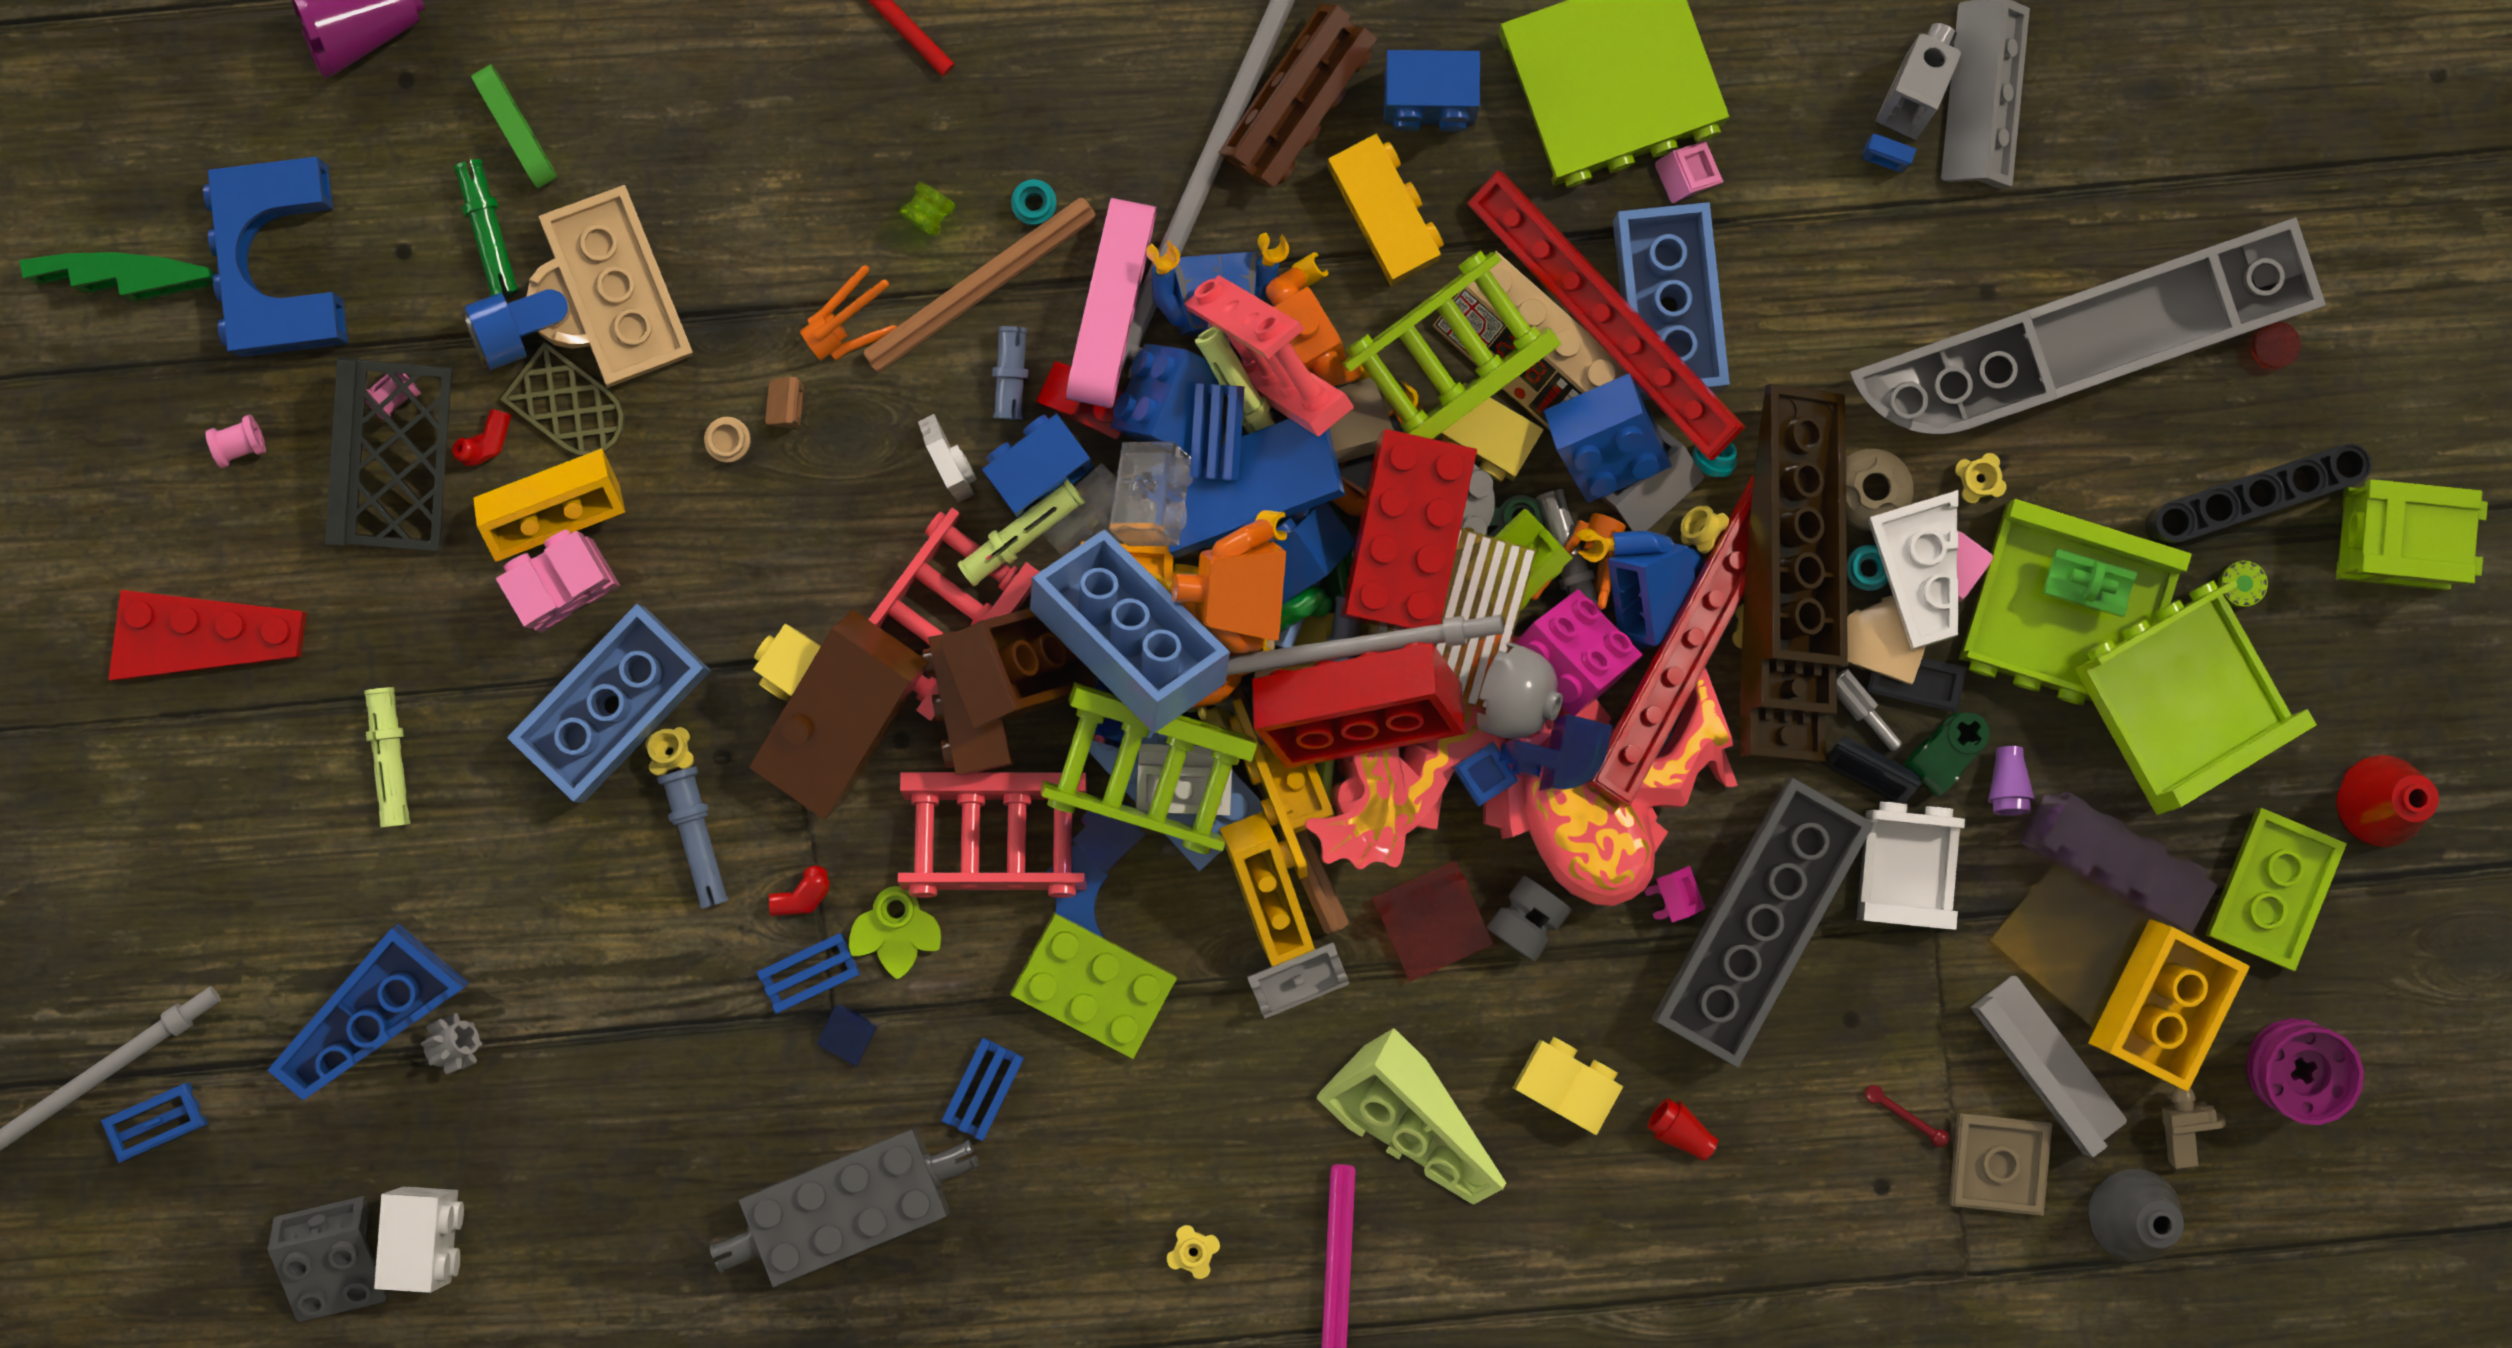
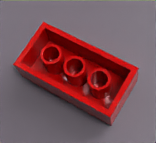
[1340,429,1477,630]
[1252,642,1465,769]

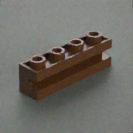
[1218,4,1378,188]

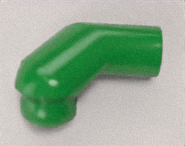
[1280,586,1332,633]

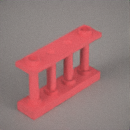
[1184,275,1354,437]
[868,508,1040,723]
[898,772,1088,898]

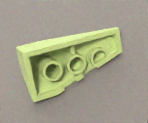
[1317,1028,1506,1205]

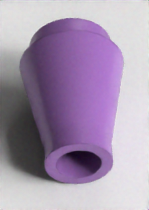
[1988,746,2035,815]

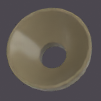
[1846,449,1914,532]

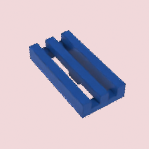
[1190,383,1245,480]
[757,933,861,1014]
[942,1037,1025,1141]
[101,1082,208,1163]

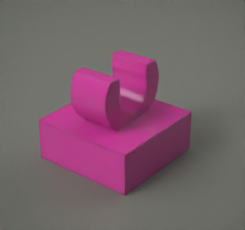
[1645,866,1706,922]

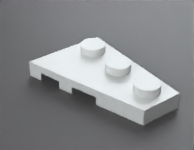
[918,414,977,502]
[1868,490,1958,651]

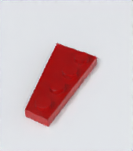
[108,590,307,681]

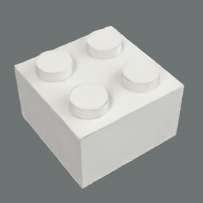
[374,1186,464,1293]

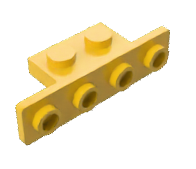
[1227,698,1335,879]

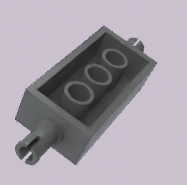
[710,1126,980,1287]

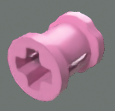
[365,362,421,423]
[206,414,266,469]

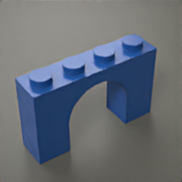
[203,156,348,357]

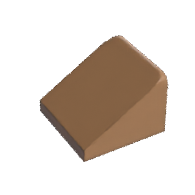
[765,377,804,428]

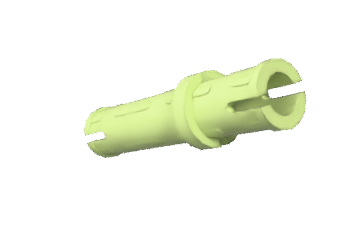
[1195,327,1275,434]
[957,479,1085,586]
[364,687,410,828]

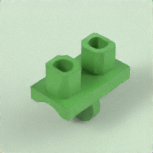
[2042,549,2137,618]

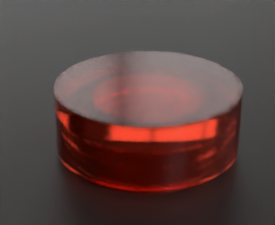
[2251,322,2301,369]

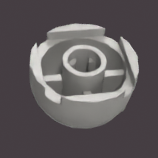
[1477,642,1563,740]

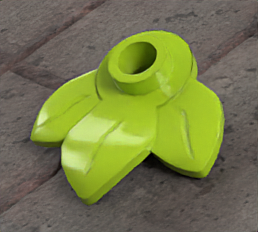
[849,886,941,979]

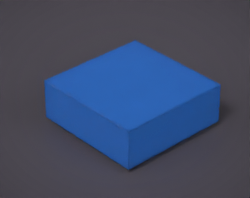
[1861,133,1917,173]
[1452,742,1519,807]

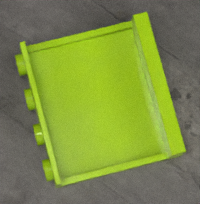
[1498,0,1729,188]
[1958,499,2192,705]
[2075,580,2316,815]

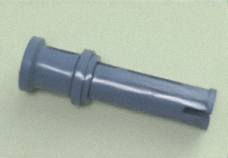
[657,766,729,909]

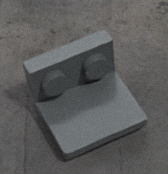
[268,1196,387,1321]

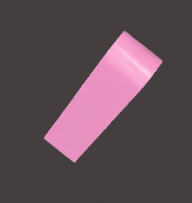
[1066,198,1157,408]

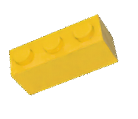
[1327,133,1444,287]
[473,448,625,562]
[1219,812,1315,967]

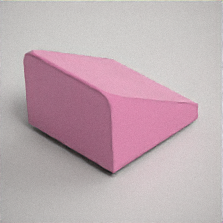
[1655,141,1723,203]
[1957,531,1993,603]

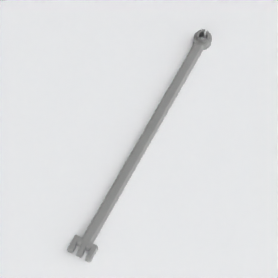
[1121,0,1295,379]

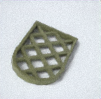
[500,342,625,456]

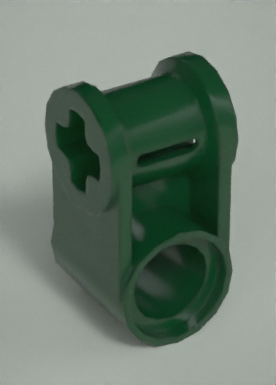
[1903,712,1990,797]

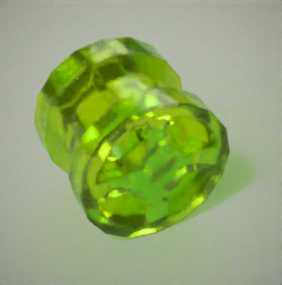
[899,181,957,237]

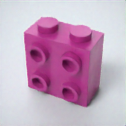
[1509,589,1643,718]

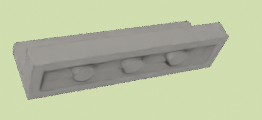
[1941,0,2030,188]
[1970,976,2127,1157]

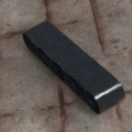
[2145,443,2372,546]

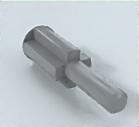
[1837,668,1901,751]

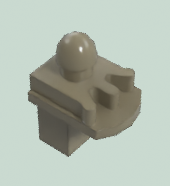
[2162,1087,2226,1169]

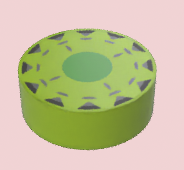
[2218,561,2268,608]

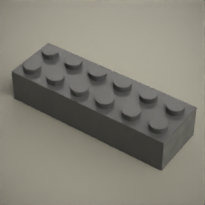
[1651,778,1874,1068]

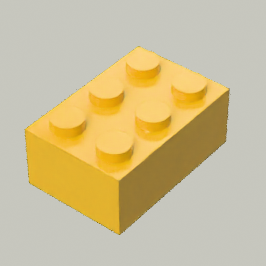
[2088,919,2250,1092]

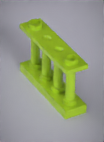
[1341,250,1562,439]
[1040,682,1257,854]

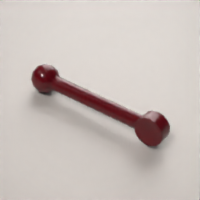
[1864,1085,1949,1147]

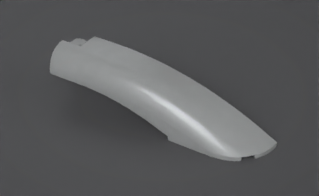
[1850,217,2326,434]

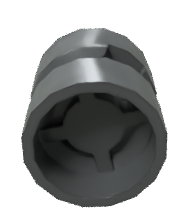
[1486,875,1572,962]

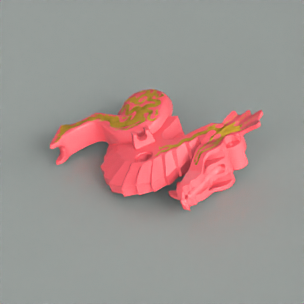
[1304,634,1738,906]

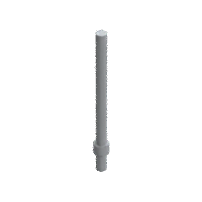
[1227,615,1504,676]
[0,986,221,1151]

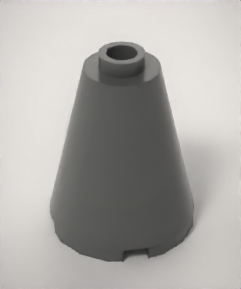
[2088,1169,2184,1262]

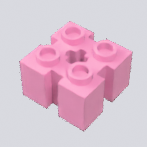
[496,530,620,633]

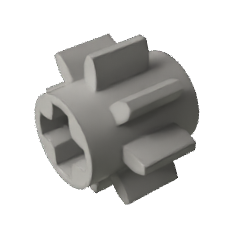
[421,1013,482,1075]

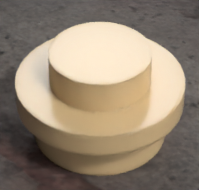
[704,417,751,463]

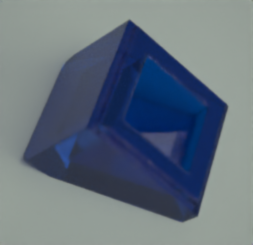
[817,1003,880,1066]

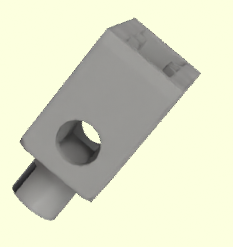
[1875,23,1961,140]

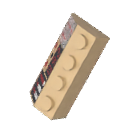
[1432,251,1627,432]

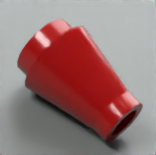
[1647,1098,1719,1161]

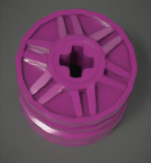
[2245,1018,2364,1125]

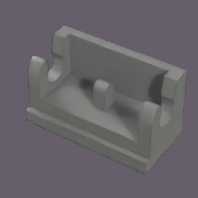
[1247,942,1350,1019]

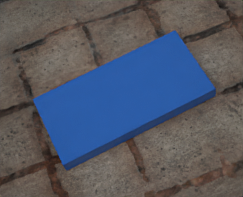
[1152,419,1345,558]

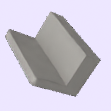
[1600,425,1704,531]

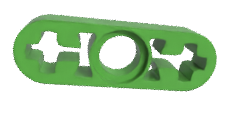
[471,64,558,189]

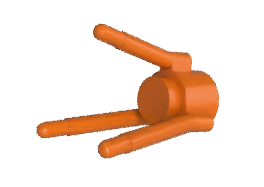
[800,265,897,361]
[1531,513,1626,610]

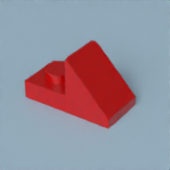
[1036,361,1124,442]

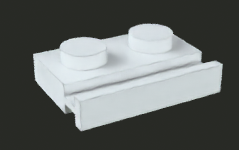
[1136,744,1232,816]

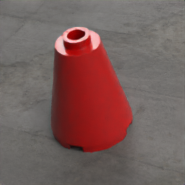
[2335,755,2439,847]

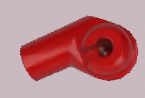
[452,409,512,466]
[769,865,830,916]

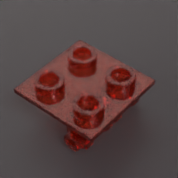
[1372,860,1493,982]

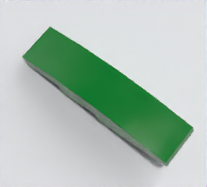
[19,252,218,302]

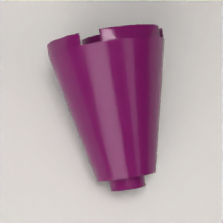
[291,0,425,79]

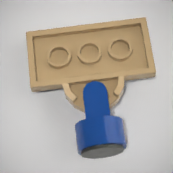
[462,185,693,388]

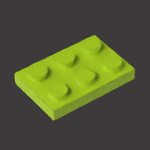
[2205,808,2347,971]
[1010,912,1177,1059]

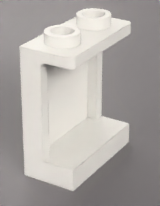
[1856,802,1965,930]

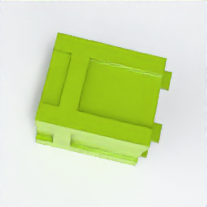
[2336,479,2488,591]

